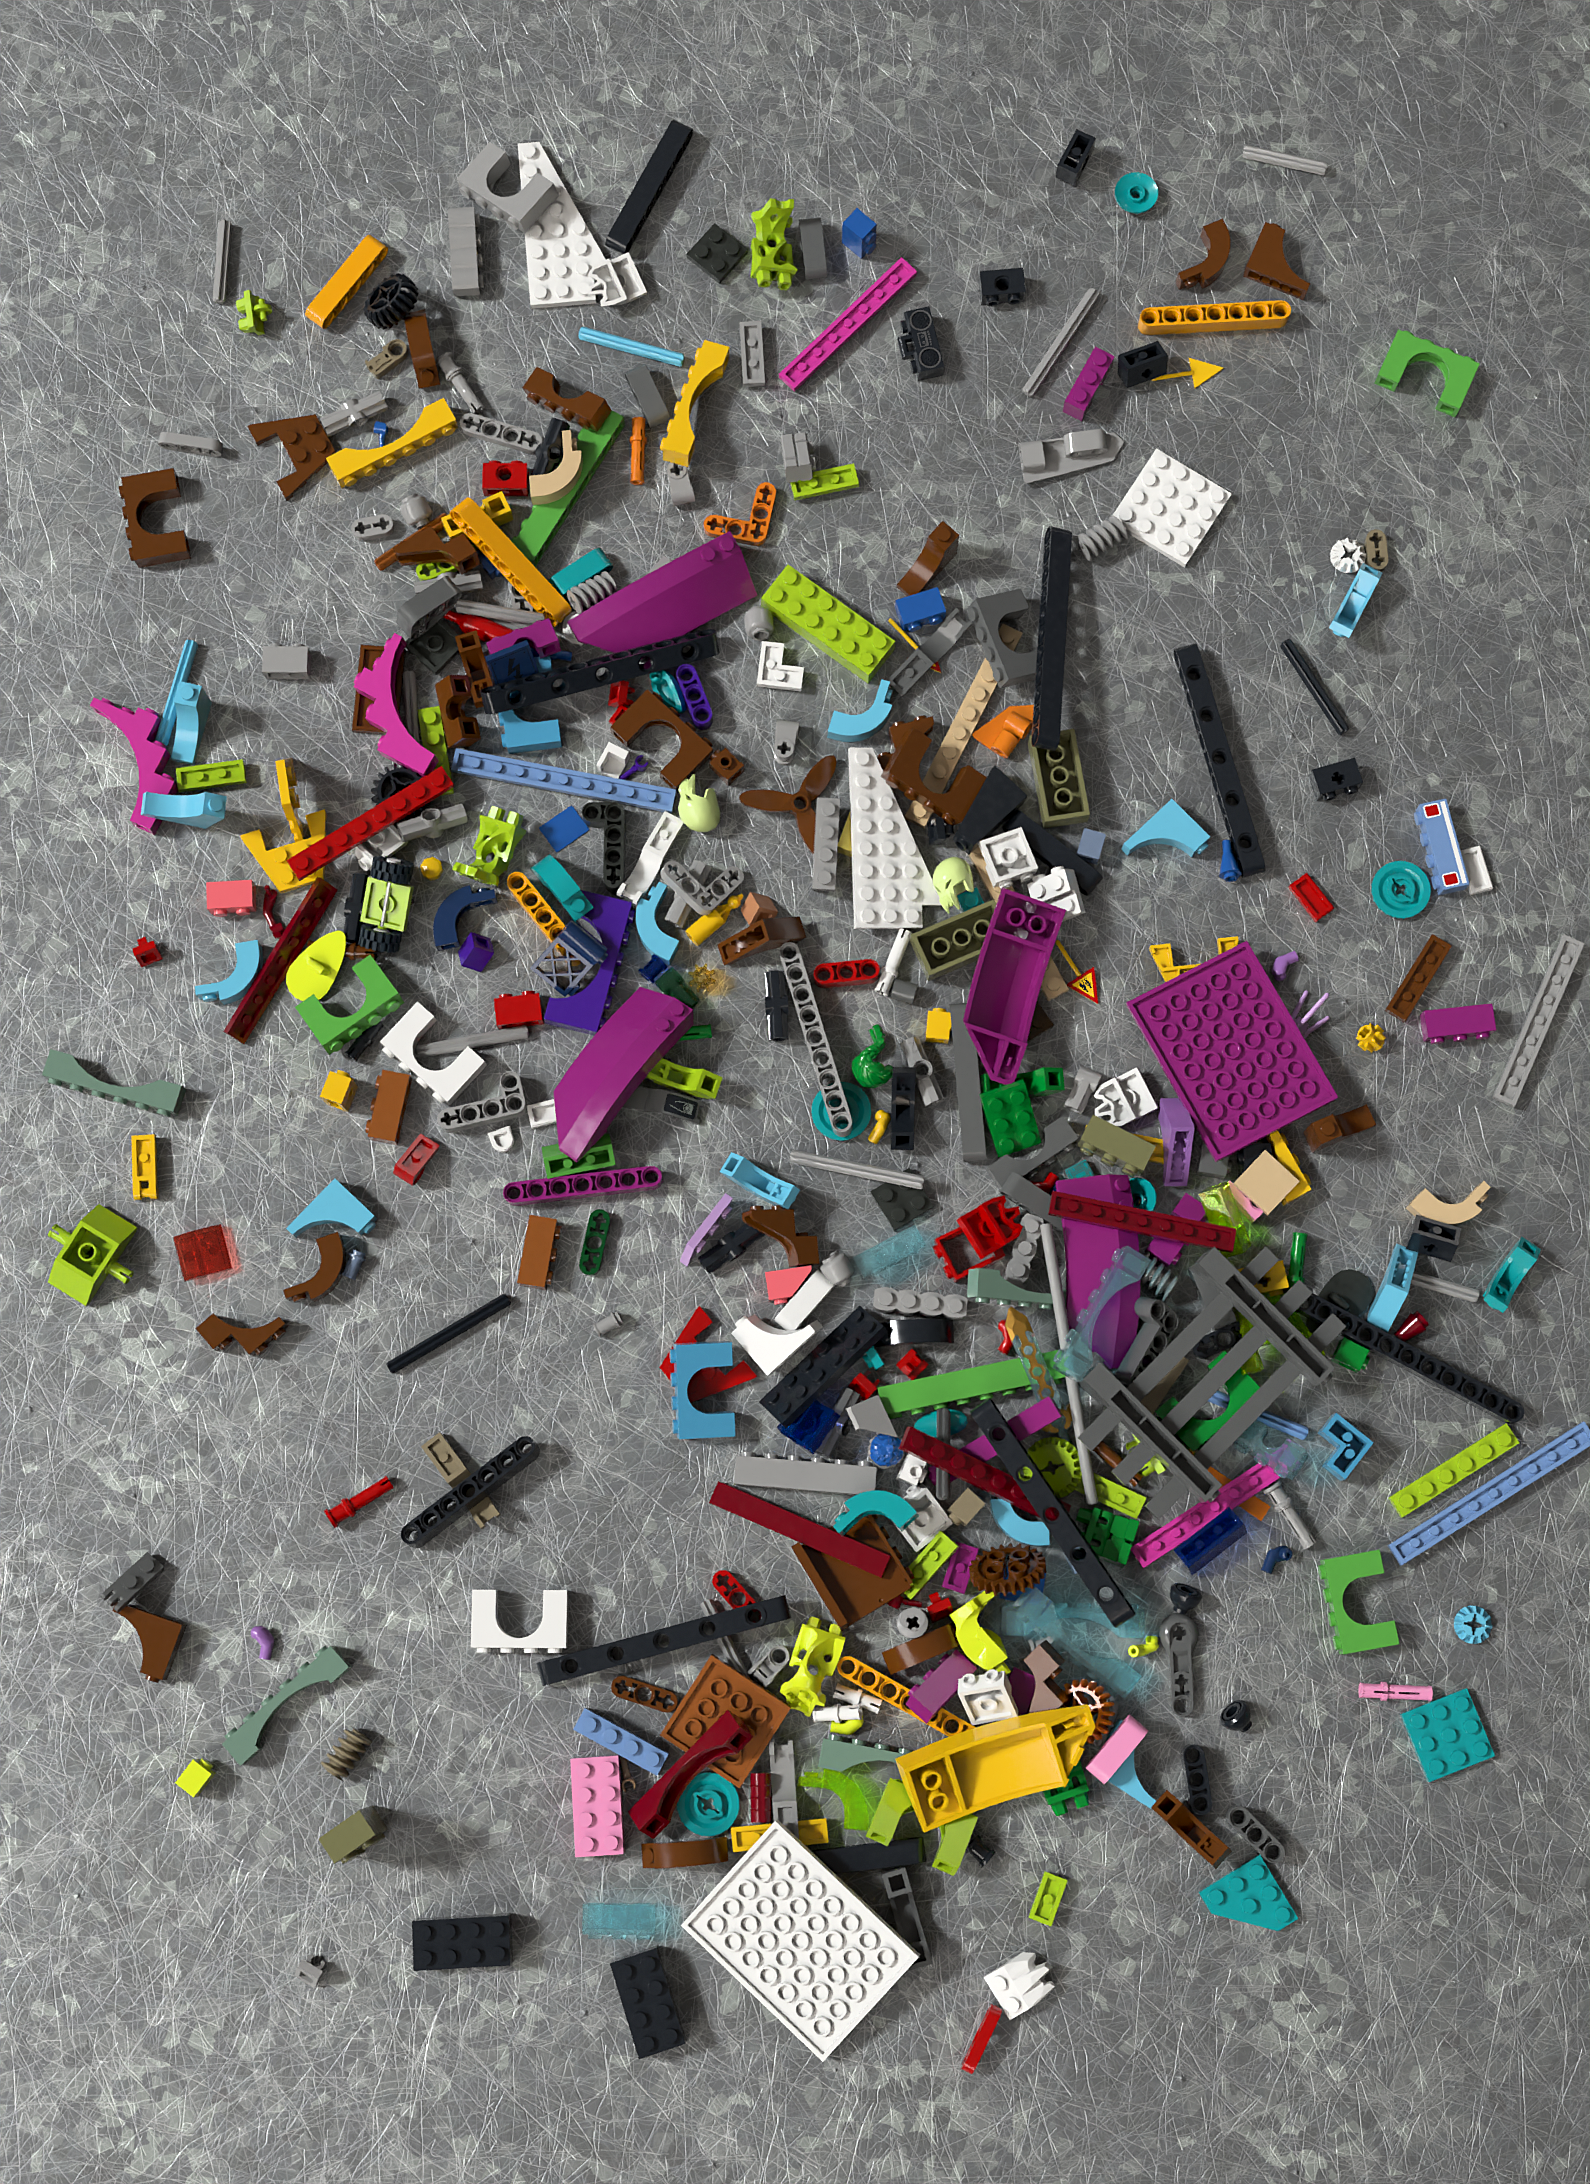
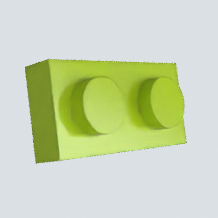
[1028,1871,1068,1926]

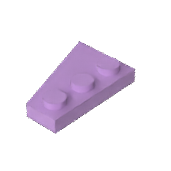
[680,1193,733,1266]

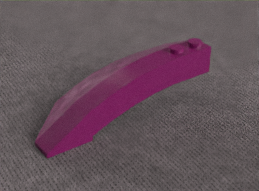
[553,987,694,1162]
[1055,1174,1140,1369]

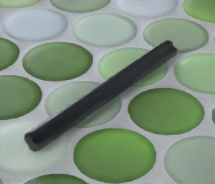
[386,1294,511,1374]

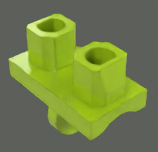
[236,290,272,336]

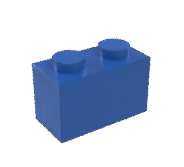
[842,208,877,259]
[895,587,946,632]

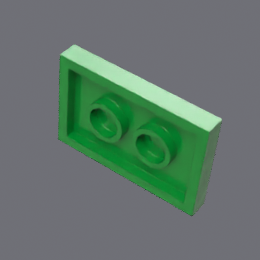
[979,1079,1042,1158]

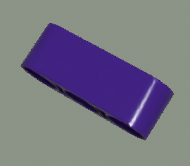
[676,664,713,730]

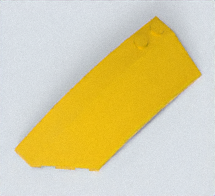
[895,1704,1095,1833]

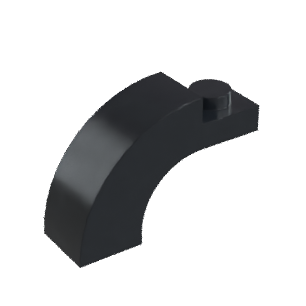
[875,1319,954,1347]

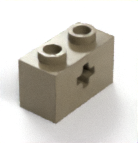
[947,1488,985,1527]

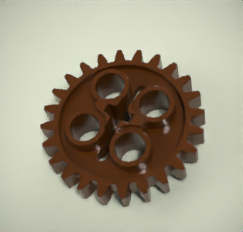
[969,1543,1047,1596]

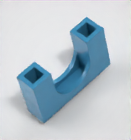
[499,655,562,754]
[670,1341,735,1439]

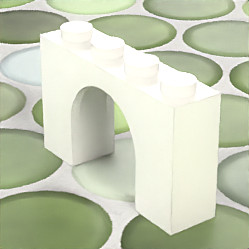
[380,1002,487,1105]
[471,1590,569,1653]

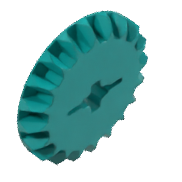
[1371,861,1431,919]
[811,1082,871,1141]
[677,1772,739,1836]

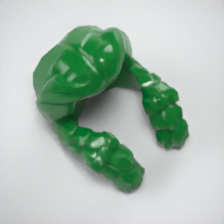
[851,1024,893,1088]

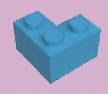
[1318,1413,1374,1481]

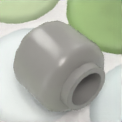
[399,493,433,528]
[744,606,774,641]
[820,1251,854,1287]

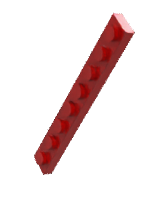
[286,766,454,881]

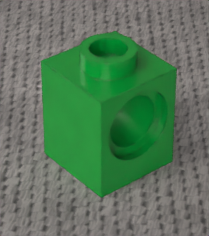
[1331,1337,1370,1373]

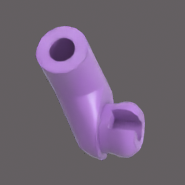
[1271,951,1299,981]
[251,1626,274,1660]

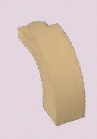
[529,430,583,505]
[1406,1181,1491,1226]

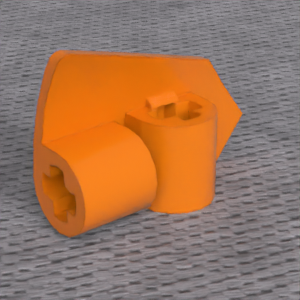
[972,705,1034,759]

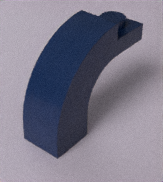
[433,885,498,951]

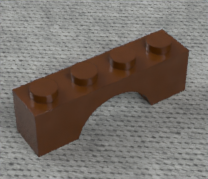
[522,367,612,432]

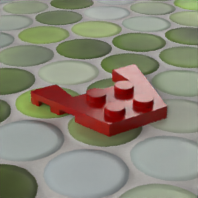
[659,1306,757,1403]

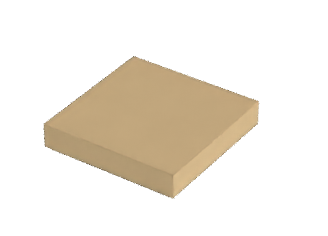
[1233,1150,1300,1216]

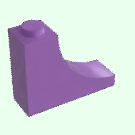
[1158,1098,1195,1186]

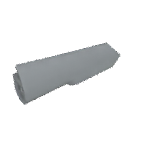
[1019,429,1124,484]

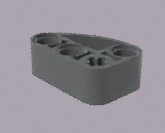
[396,576,463,640]

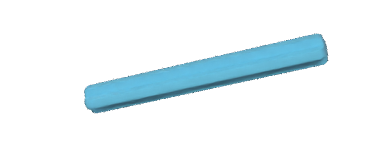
[579,327,684,367]
[155,640,198,746]

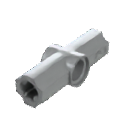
[320,391,388,437]
[414,570,483,595]
[397,804,468,842]
[665,860,712,929]
[900,1036,944,1107]

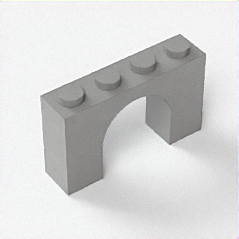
[456,142,559,233]

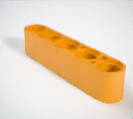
[305,235,388,329]
[507,872,582,966]

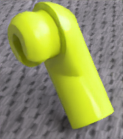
[1128,1636,1159,1657]
[830,1716,864,1735]

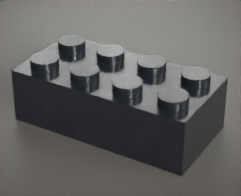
[412,1913,513,1971]
[610,1945,686,2059]

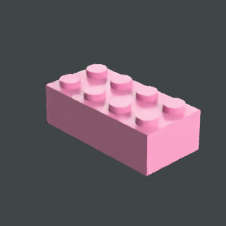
[570,1755,625,1857]

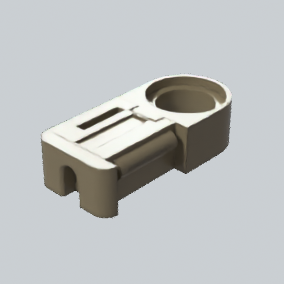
[365,339,408,379]

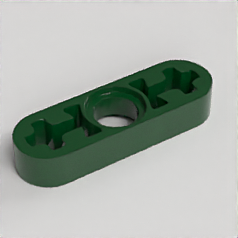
[579,1209,611,1276]

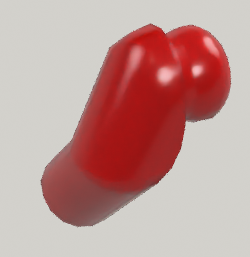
[997,1319,1017,1356]

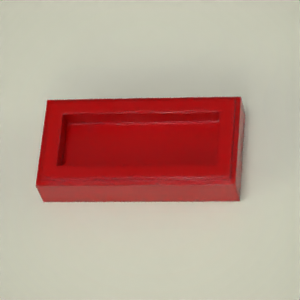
[1288,873,1334,923]

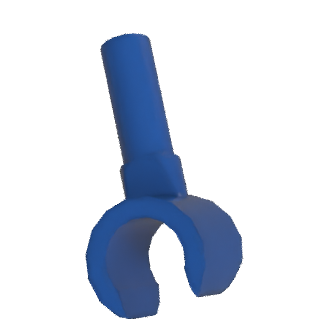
[374,421,388,447]

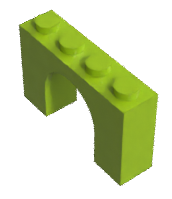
[865,1778,978,1876]

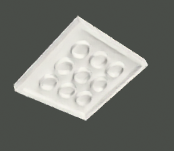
[1112,448,1232,568]

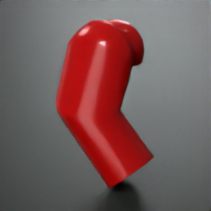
[1030,1172,1059,1194]

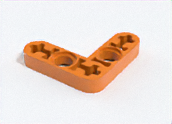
[704,482,776,546]

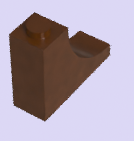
[1243,222,1310,301]
[897,521,960,596]
[717,916,807,966]
[1303,1104,1376,1153]
[112,1602,187,1683]

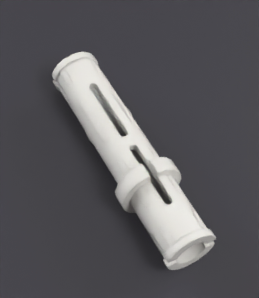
[874,928,912,996]

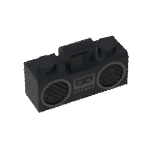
[897,306,944,381]

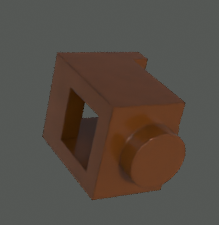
[709,748,744,786]

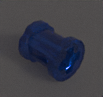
[638,954,668,984]

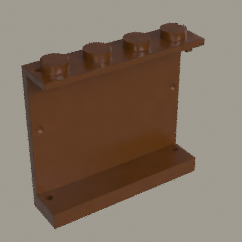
[791,1514,915,1631]

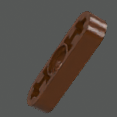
[611,1676,678,1713]

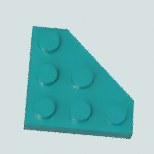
[1198,1854,1298,1931]

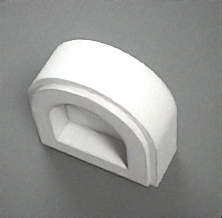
[488,1126,515,1153]

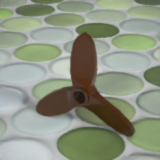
[739,755,836,855]

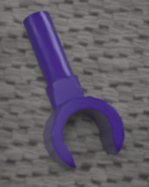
[619,755,648,780]

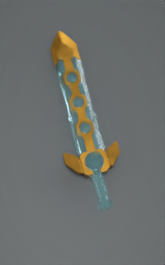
[1005,1307,1073,1445]

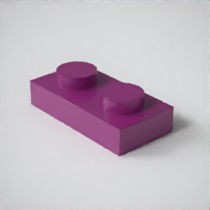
[942,1541,979,1594]

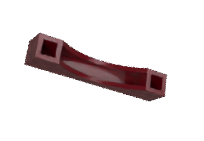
[628,1710,754,1839]

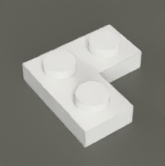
[757,641,804,691]

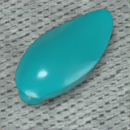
[649,670,686,713]
[914,1409,968,1437]

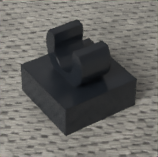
[927,817,954,845]

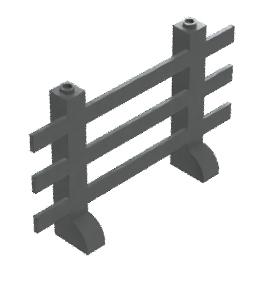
[1078,1247,1346,1520]

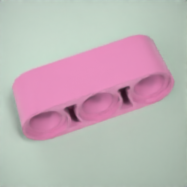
[1085,1715,1148,1784]

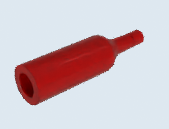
[444,611,514,642]

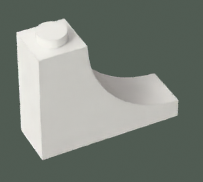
[731,1314,823,1376]

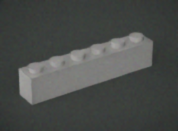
[734,1452,877,1495]

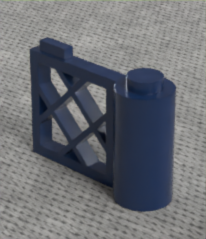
[530,919,608,997]

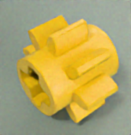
[1356,1023,1386,1053]

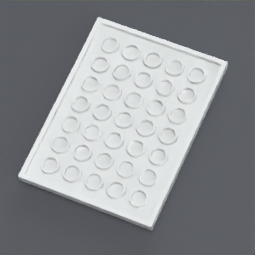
[681,1819,920,2062]

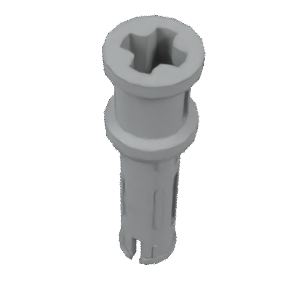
[436,352,485,414]
[1263,1480,1317,1549]

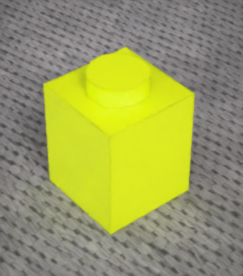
[175,1758,216,1798]

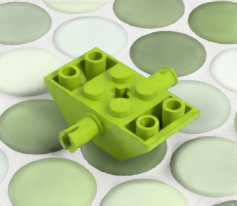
[48,1204,138,1306]

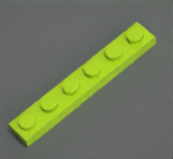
[1388,1423,1519,1518]

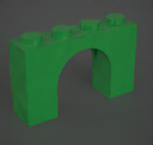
[1155,1351,1260,1456]

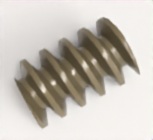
[321,1727,372,1781]

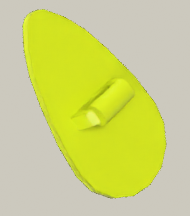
[286,931,346,1001]

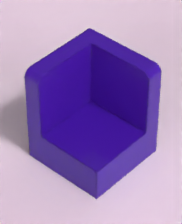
[458,932,494,972]

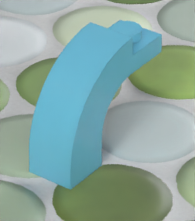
[827,679,893,742]
[636,882,680,966]
[195,940,263,1005]
[720,1152,800,1209]
[989,1498,1050,1546]

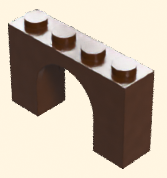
[119,468,191,568]
[610,689,713,793]
[880,728,987,826]

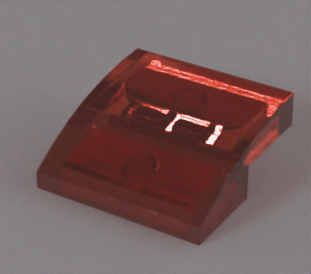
[173,1224,232,1282]

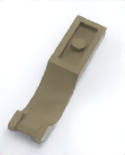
[421,1432,501,1529]

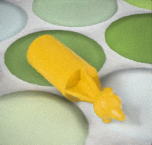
[685,893,743,946]

